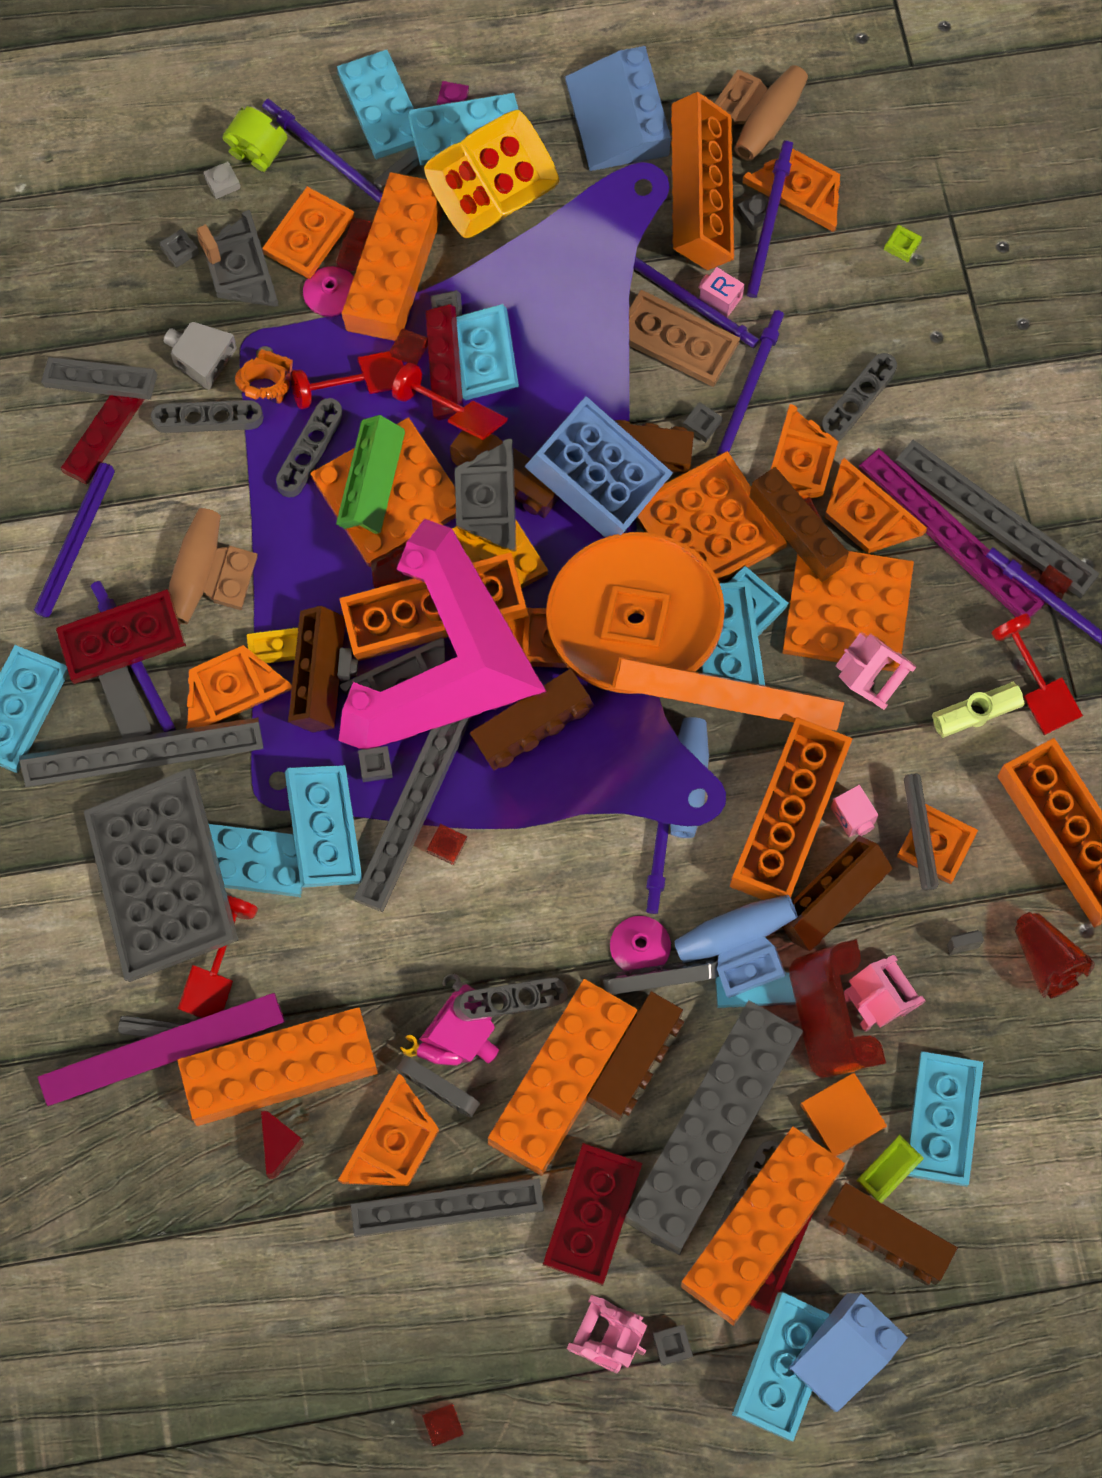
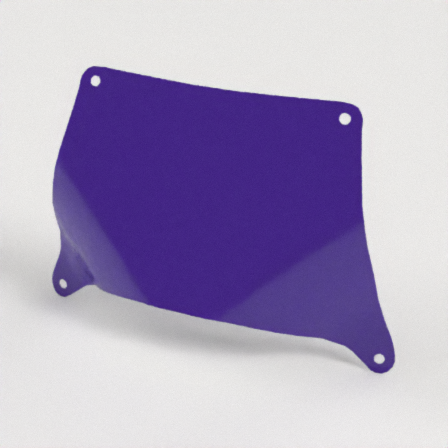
[240,162,726,829]

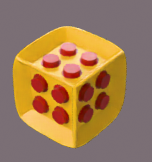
[424,110,560,238]

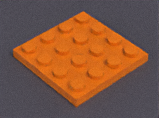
[310,417,456,568]
[636,451,787,583]
[782,551,914,672]

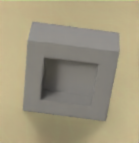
[203,162,241,199]

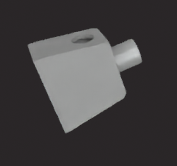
[164,322,237,390]

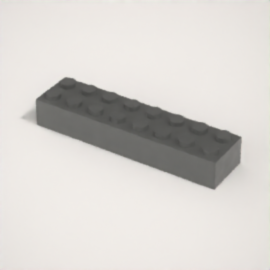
[624,1000,803,1254]

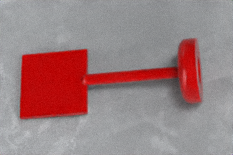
[291,349,404,409]
[392,363,508,440]
[991,613,1083,735]
[177,896,258,1018]

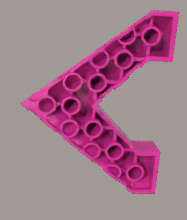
[339,519,547,750]

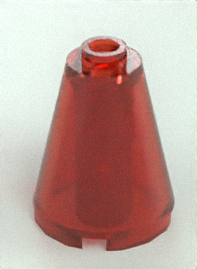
[1015,912,1095,999]

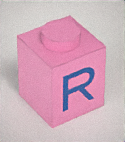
[699,267,745,317]
[830,785,878,838]

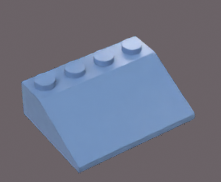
[565,46,671,171]
[525,396,673,537]

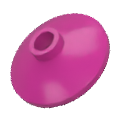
[303,266,354,317]
[610,916,671,971]

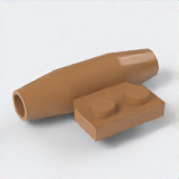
[715,65,808,161]
[169,508,258,625]

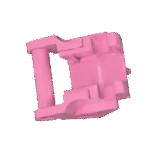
[836,632,917,710]
[841,955,925,1032]
[566,1295,647,1374]

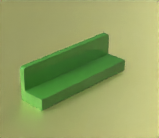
[336,415,405,534]

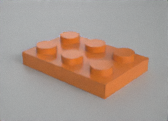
[262,186,354,279]

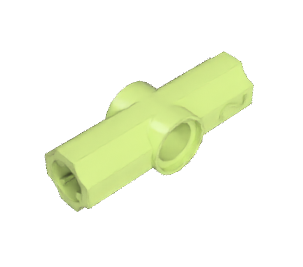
[932,681,1024,738]

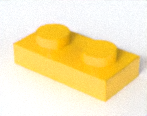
[247,628,298,664]

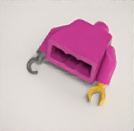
[400,974,499,1066]

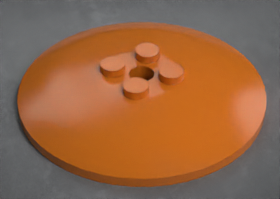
[546,532,724,694]

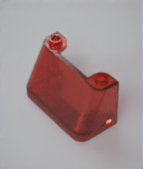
[789,939,886,1078]

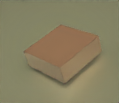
[197,225,221,264]

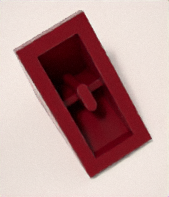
[261,1111,304,1179]

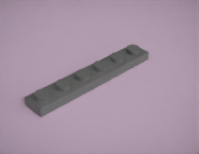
[351,1178,544,1238]

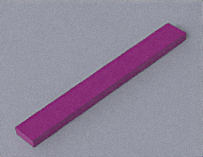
[858,448,1046,618]
[38,993,285,1106]

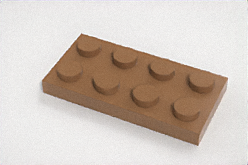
[629,290,740,387]

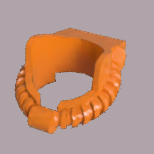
[235,349,293,404]

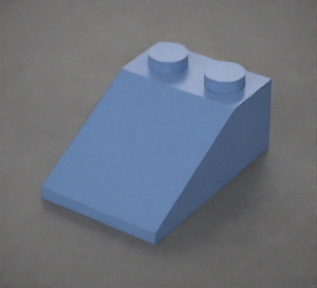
[789,1293,908,1412]

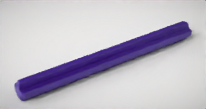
[34,463,115,618]

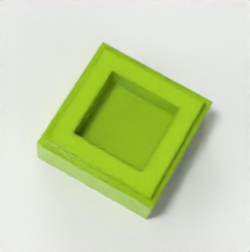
[884,224,922,262]

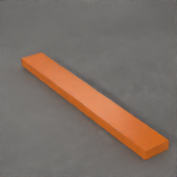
[612,657,844,731]

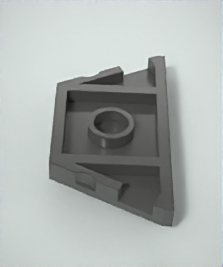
[205,209,278,307]
[455,439,517,552]
[340,637,445,696]

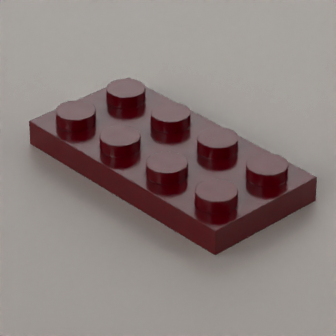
[56,589,186,684]
[543,1143,643,1286]

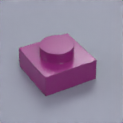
[436,81,469,105]

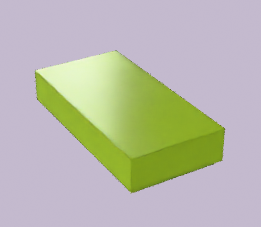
[857,1135,924,1203]

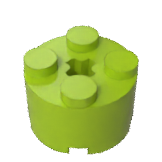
[222,106,288,172]

